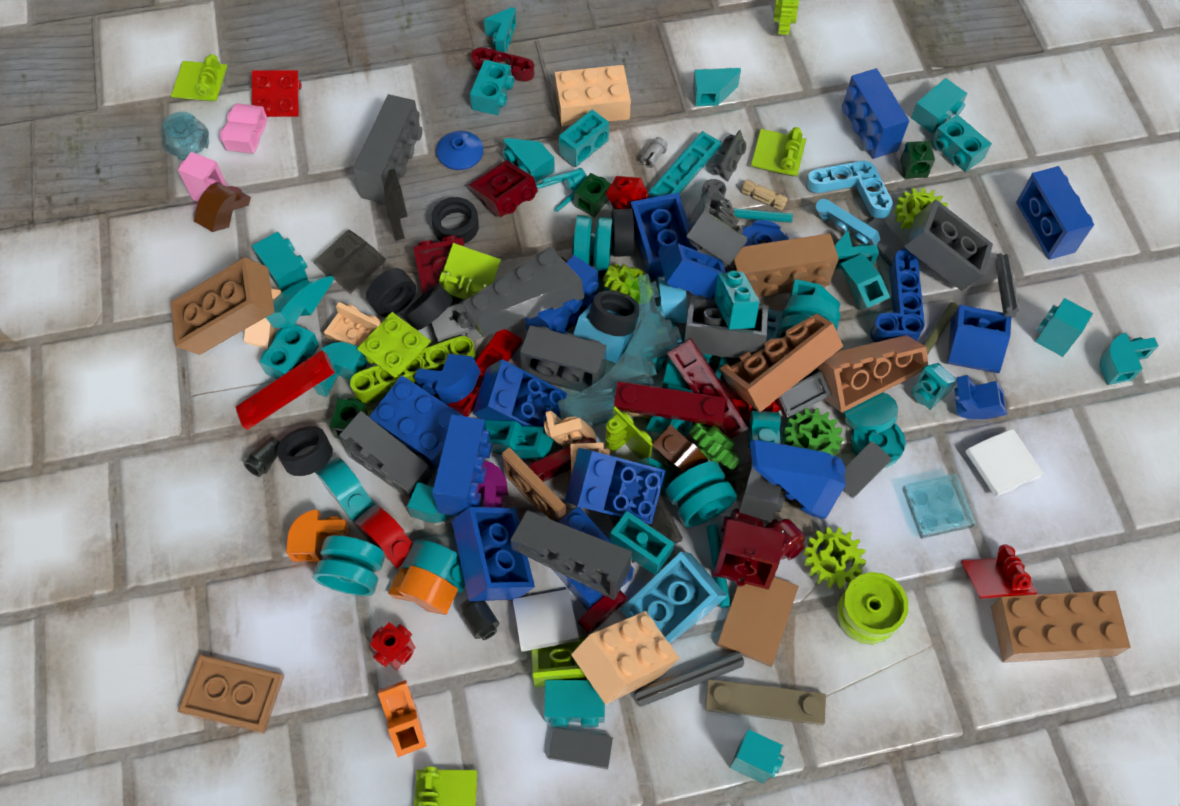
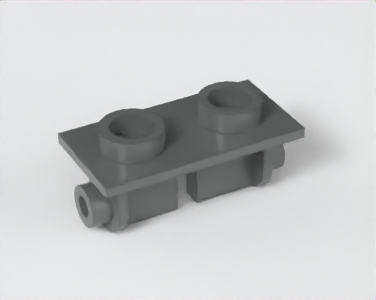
[710,130,746,181]

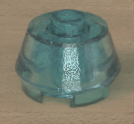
[161,112,209,160]

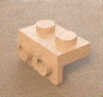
[324,302,382,347]

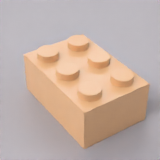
[555,65,631,127]
[571,611,680,705]

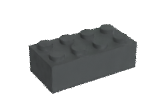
[353,94,423,205]

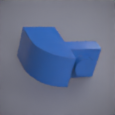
[414,354,481,404]
[954,375,1007,419]

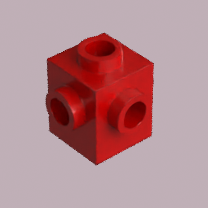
[606,176,648,209]
[370,622,416,670]

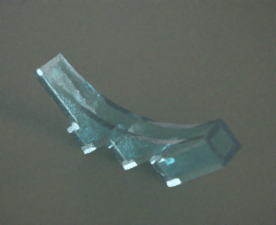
[558,274,682,427]

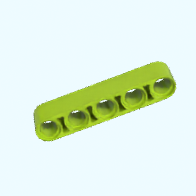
[350,336,476,404]

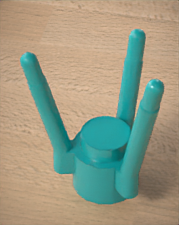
[536,168,587,212]

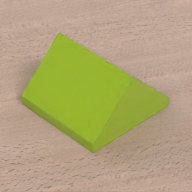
[532,637,589,687]

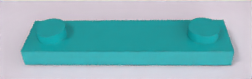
[648,131,722,198]

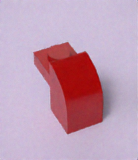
[354,504,413,569]

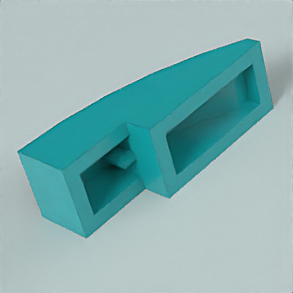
[266,276,334,328]
[485,420,553,460]

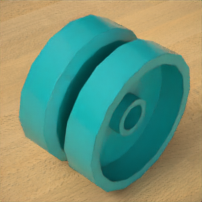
[572,215,612,273]
[776,295,841,339]
[665,461,738,528]
[313,535,386,596]

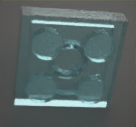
[902,474,976,539]

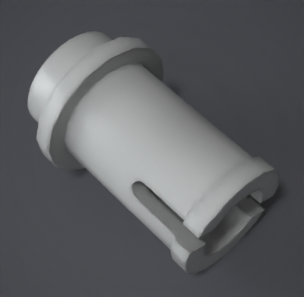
[640,137,668,168]

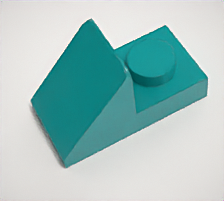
[484,7,517,53]
[835,231,879,270]

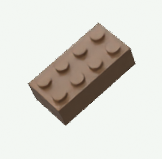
[728,233,839,297]
[171,257,275,355]
[991,590,1131,663]

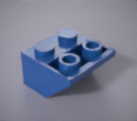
[658,244,726,298]
[947,305,1012,374]

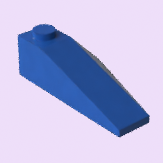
[750,440,846,520]

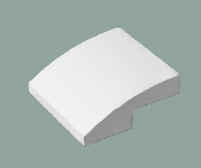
[965,429,1044,497]
[513,589,579,652]

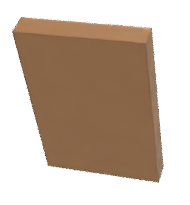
[502,447,566,522]
[717,577,799,667]
[177,654,284,734]

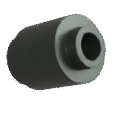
[460,599,499,640]

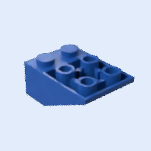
[473,359,567,440]
[564,448,666,524]

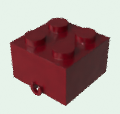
[713,519,785,590]

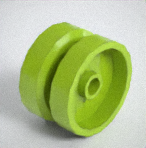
[837,572,908,645]

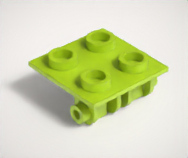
[171,54,228,101]
[751,127,806,177]
[439,243,501,300]
[357,312,431,379]
[605,407,653,460]
[414,767,478,806]

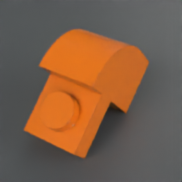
[286,510,350,562]
[388,566,458,615]
[378,680,427,758]

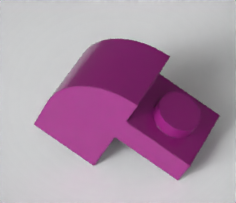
[478,461,508,508]

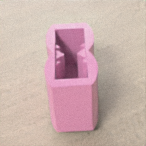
[220,103,267,154]

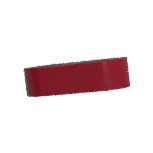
[578,590,628,634]

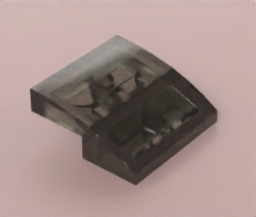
[385,169,408,241]
[313,229,386,295]

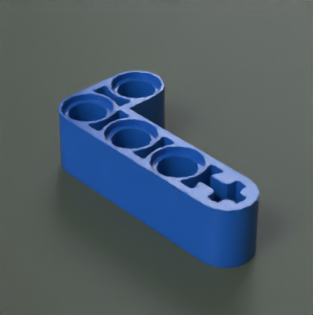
[870,248,925,342]

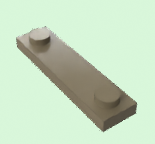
[705,679,826,726]

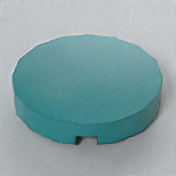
[844,392,898,433]
[850,423,906,468]

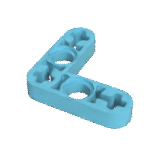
[807,161,893,219]

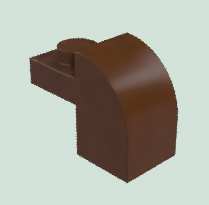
[194,182,251,232]
[652,424,708,475]

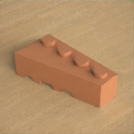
[719,314,843,412]
[818,335,928,413]

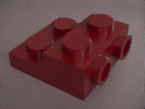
[469,160,538,218]
[413,236,465,294]

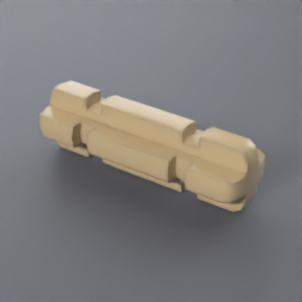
[741,180,788,210]

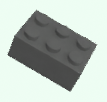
[904,199,993,291]
[684,296,768,358]
[520,325,607,397]

